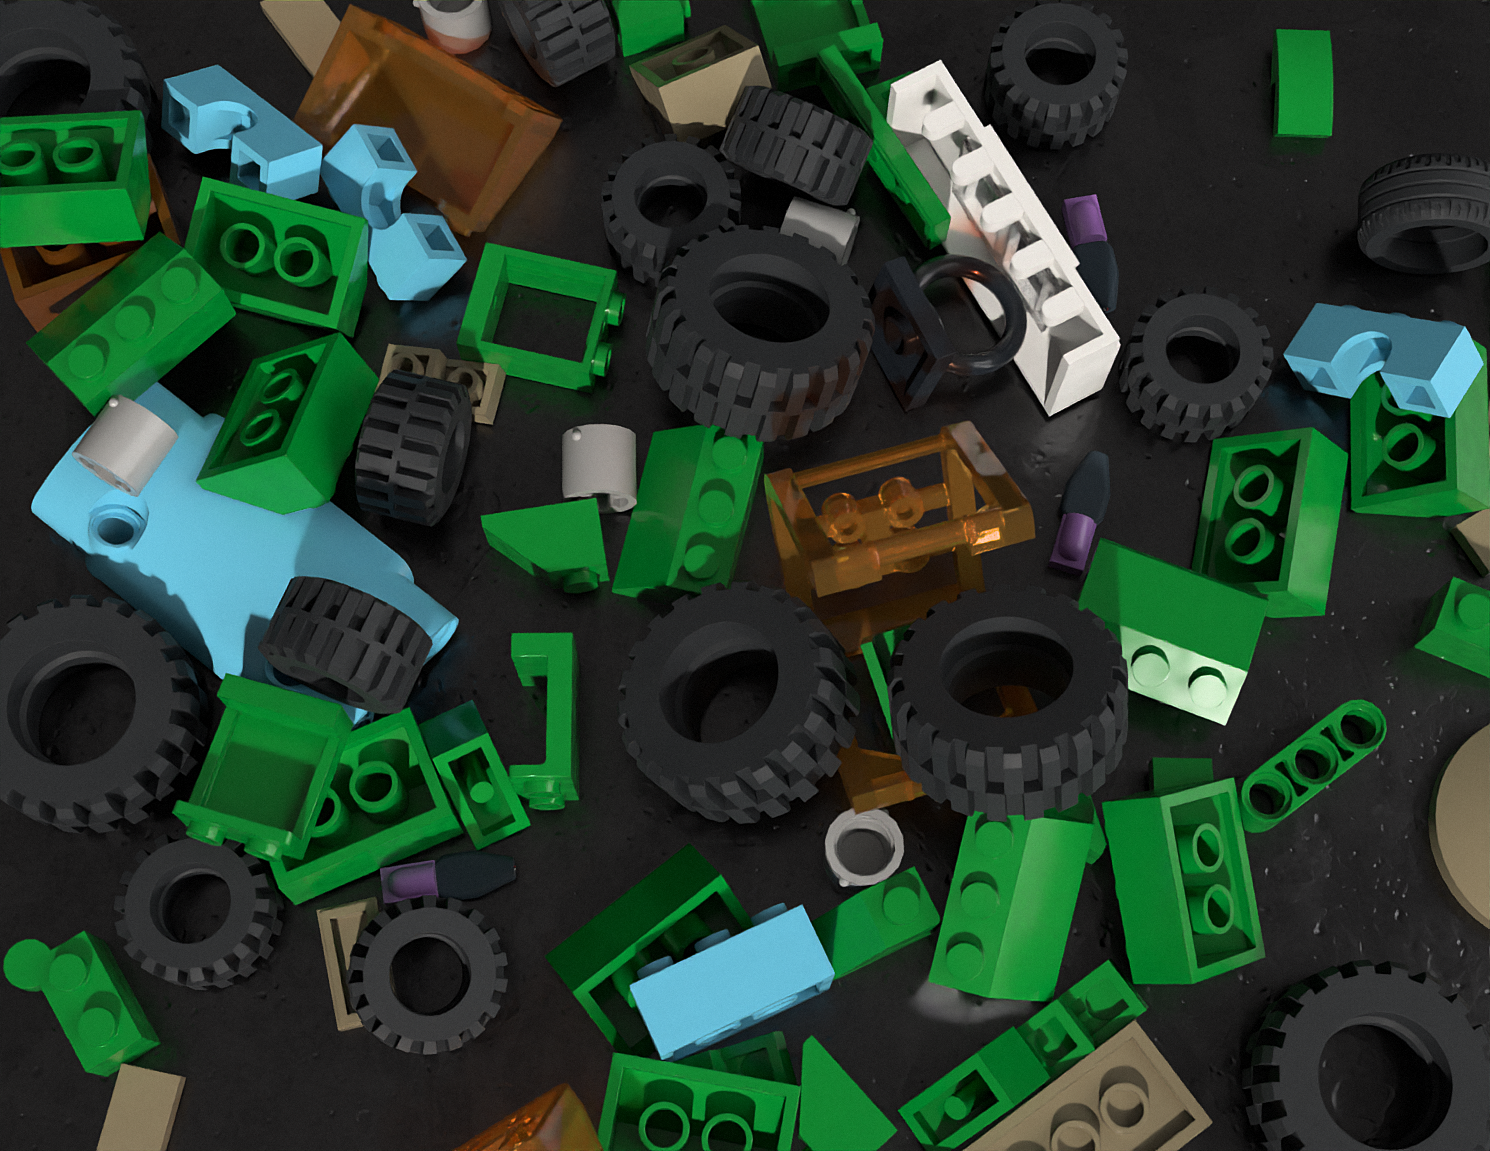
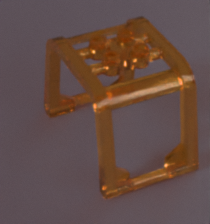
[764,420,1038,815]

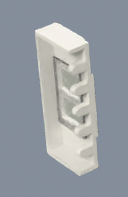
[886,60,1121,416]

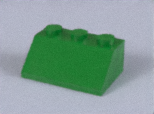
[0,110,151,248]
[184,177,368,338]
[26,231,236,418]
[196,332,380,515]
[1350,338,1490,518]
[612,425,764,607]
[1192,427,1349,618]
[1076,537,1269,725]
[269,707,464,905]
[1102,777,1266,984]
[928,810,1095,1002]
[544,843,754,1058]
[595,1052,801,1151]

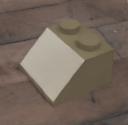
[629,25,772,147]

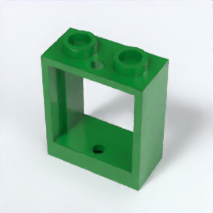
[456,242,626,394]

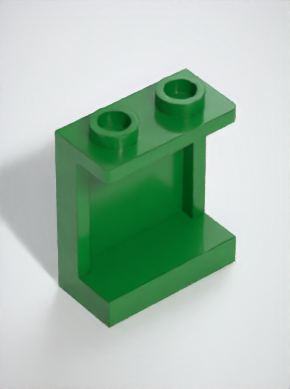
[748,0,883,92]
[509,633,581,810]
[172,673,353,863]

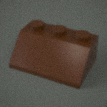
[0,154,186,333]

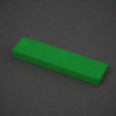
[815,44,951,250]

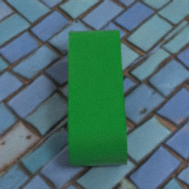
[1236,700,1387,833]

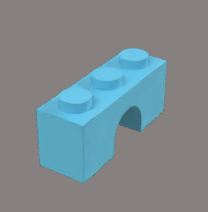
[161,64,323,200]
[320,124,467,301]
[1283,303,1484,418]

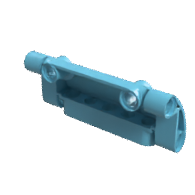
[31,382,459,731]

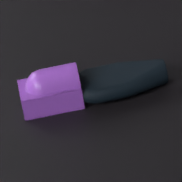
[1061,194,1119,314]
[1047,451,1110,576]
[380,850,516,907]

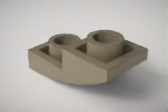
[375,344,506,425]

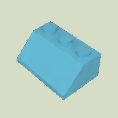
[629,903,835,1062]

